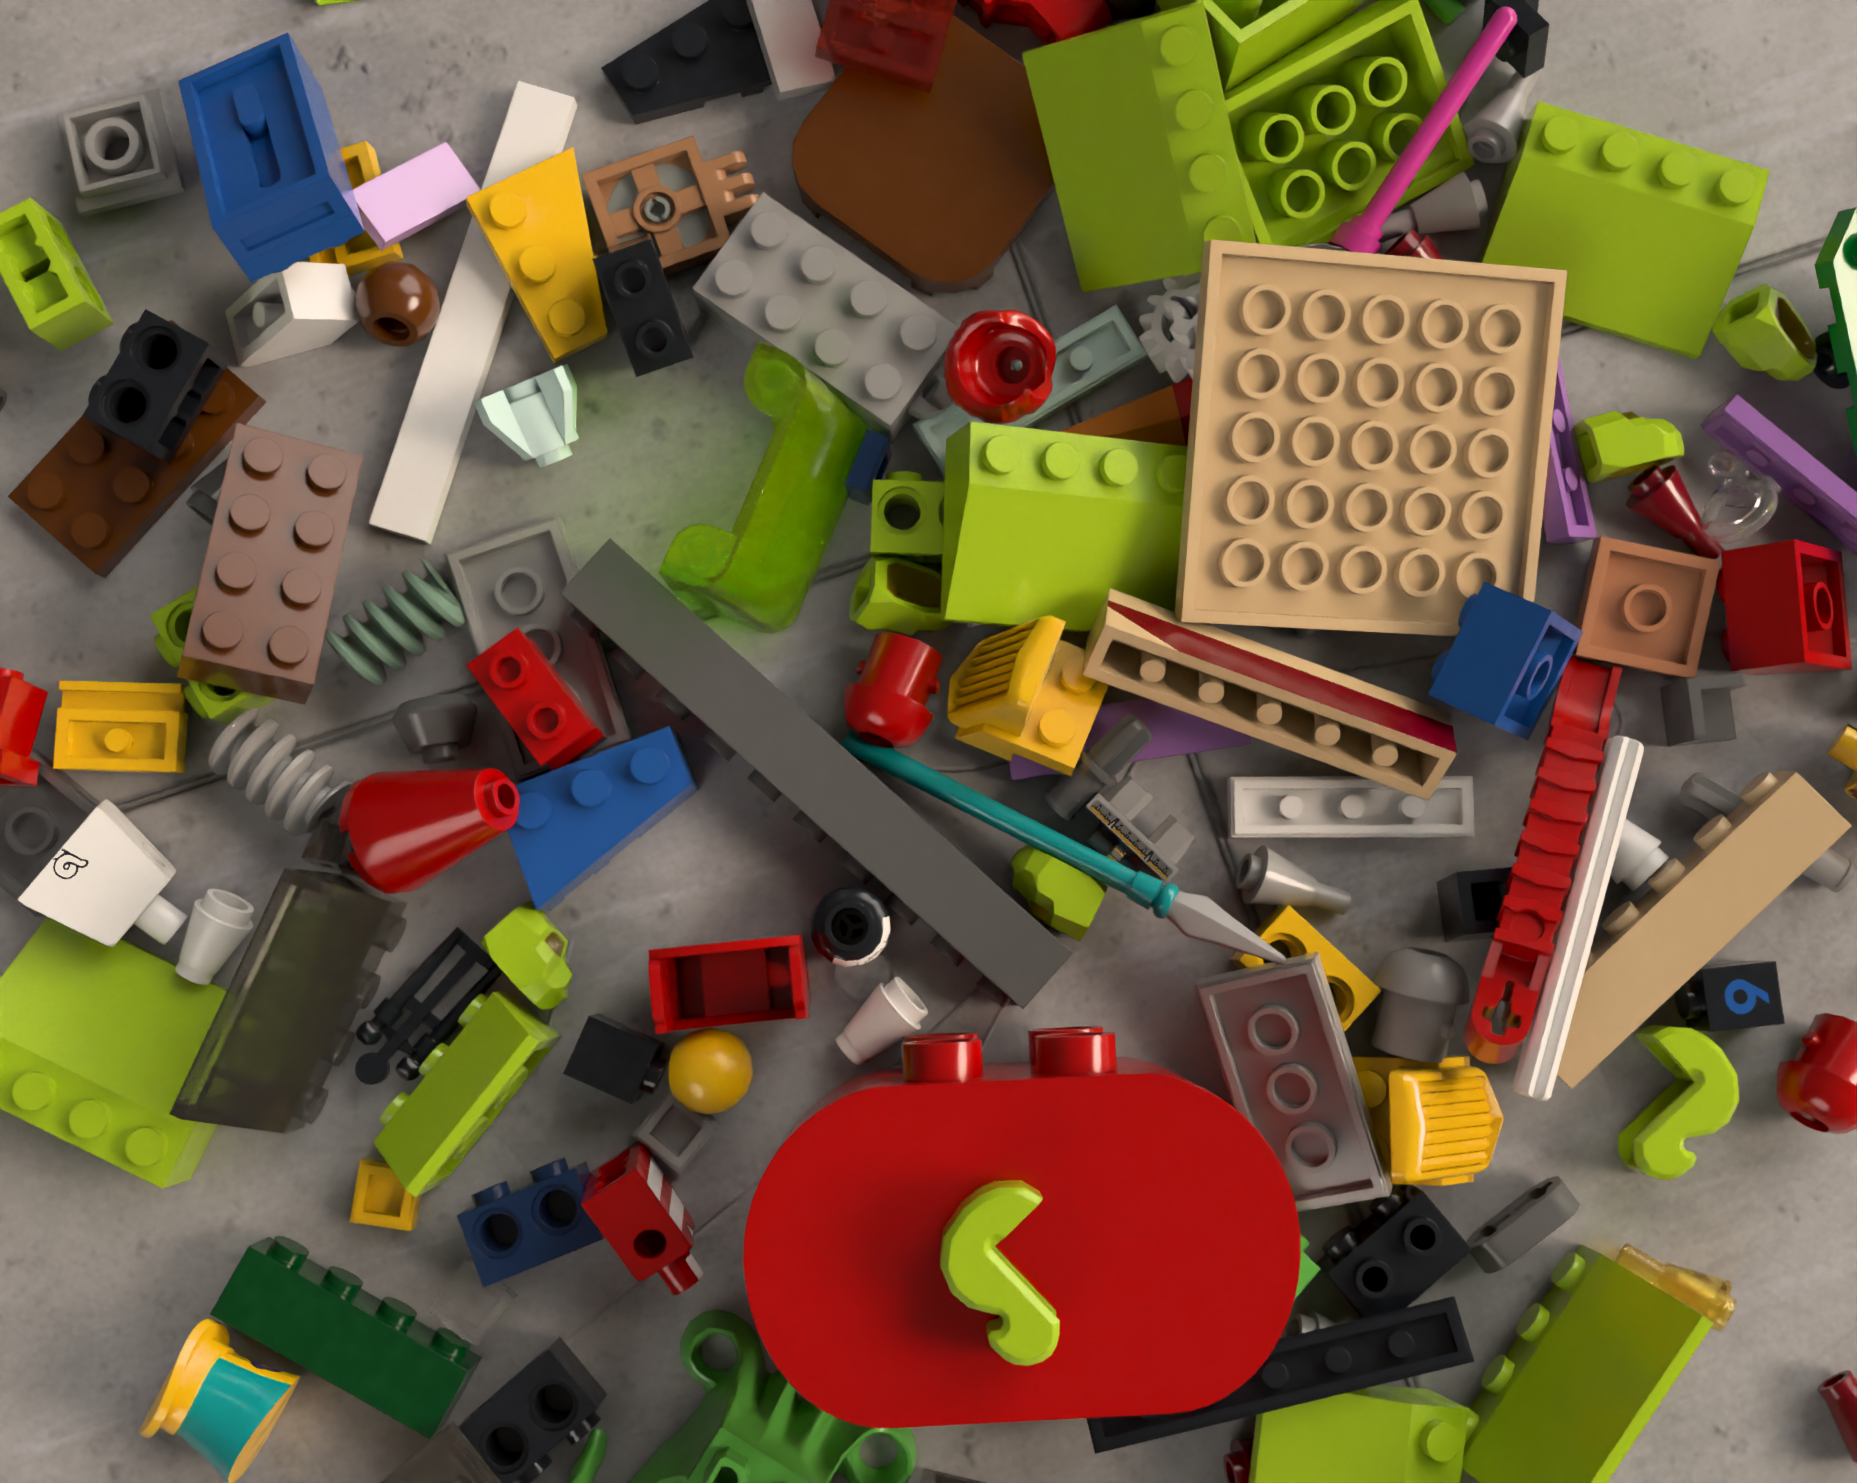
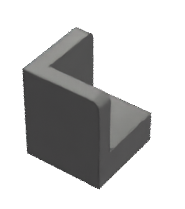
[1660,673,1748,747]

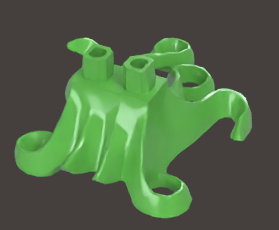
[567,1309,917,1483]

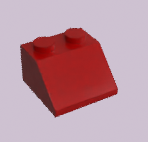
[1716,539,1852,675]

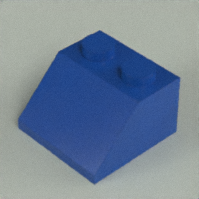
[1428,582,1583,740]

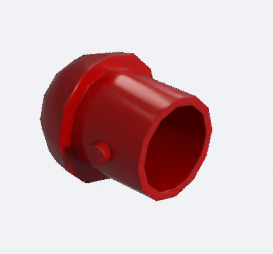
[844,632,943,748]
[1776,1013,1857,1134]

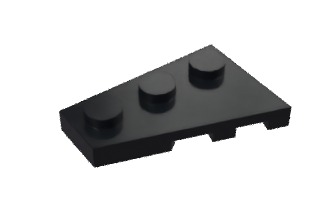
[601,0,772,125]

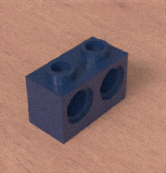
[457,1157,605,1288]

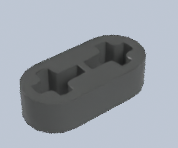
[1466,1176,1580,1274]

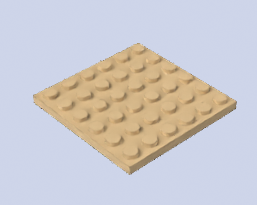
[1175,239,1567,636]

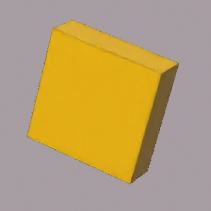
[349,1157,422,1231]

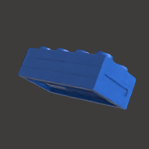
[178,32,365,282]

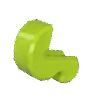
[1617,1024,1739,1180]
[940,1180,1060,1366]

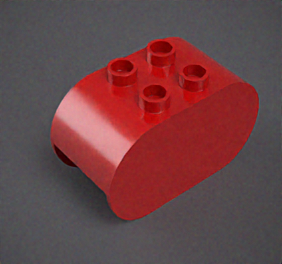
[743,1026,1301,1428]

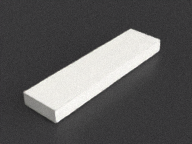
[1227,776,1475,838]

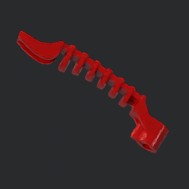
[1463,655,1623,1064]

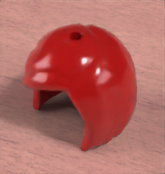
[943,309,1057,424]

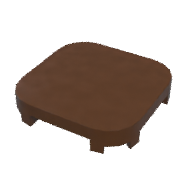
[792,7,1055,297]

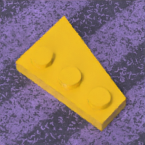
[466,147,608,364]

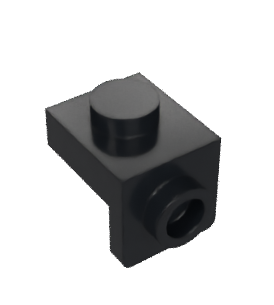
[1482,0,1549,78]

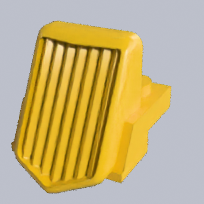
[947,616,1109,776]
[1351,1056,1504,1186]

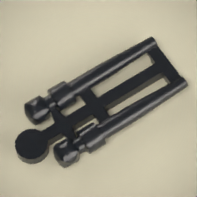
[355,927,503,1085]

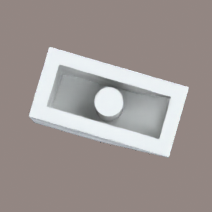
[225,262,359,367]

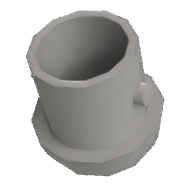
[1371,947,1470,1063]

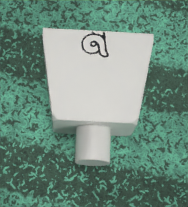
[17,799,188,947]

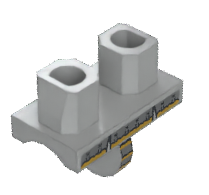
[1085,775,1195,883]

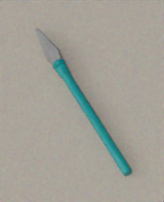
[842,730,1286,964]

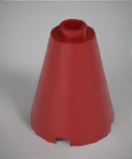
[339,768,520,894]

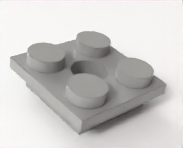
[55,88,186,217]

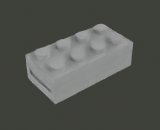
[692,192,959,444]

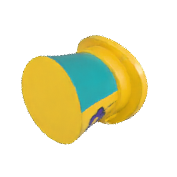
[138,1318,301,1483]

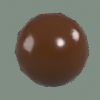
[355,261,440,347]

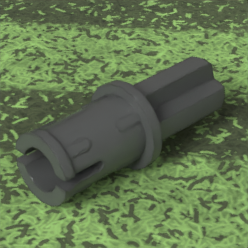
[1043,714,1152,821]

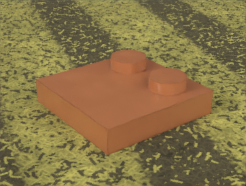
[1572,536,1720,679]

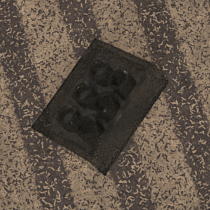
[169,868,407,1134]

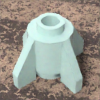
[474,364,579,468]

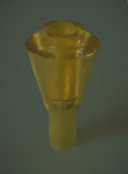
[1615,1243,1737,1332]

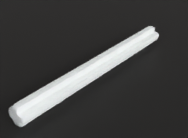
[1512,736,1644,1101]

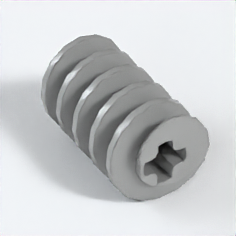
[208,707,353,836]

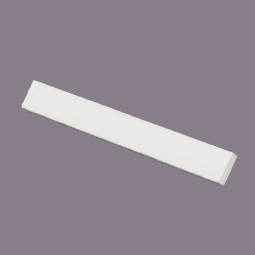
[369,81,578,545]

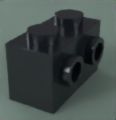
[1316,1185,1473,1318]

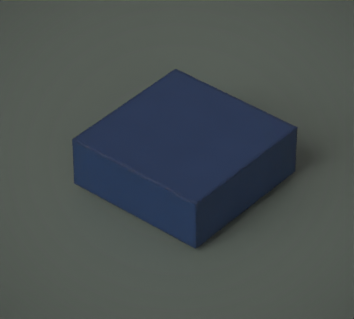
[845,429,892,506]

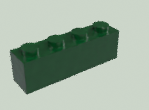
[210,1236,482,1439]

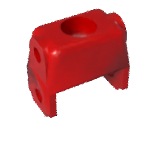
[648,935,810,1034]

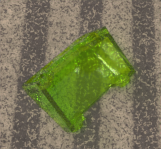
[659,341,867,634]

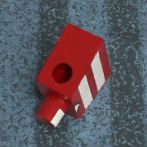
[581,1141,704,1296]

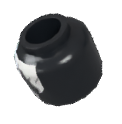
[810,886,891,967]

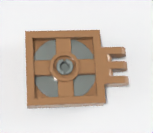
[582,135,760,276]

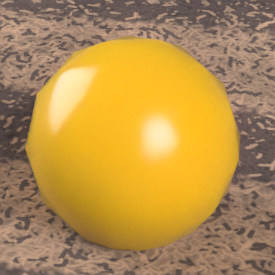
[668,1027,754,1115]

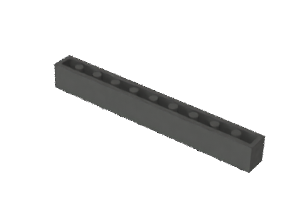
[560,538,1073,1009]

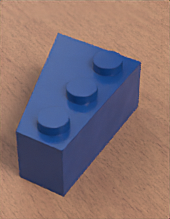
[507,726,699,911]

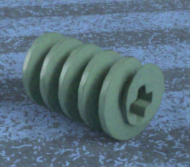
[325,558,465,686]

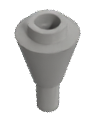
[1463,70,1540,163]
[1379,171,1488,243]
[1236,845,1351,915]

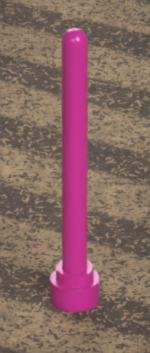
[1328,6,1517,254]

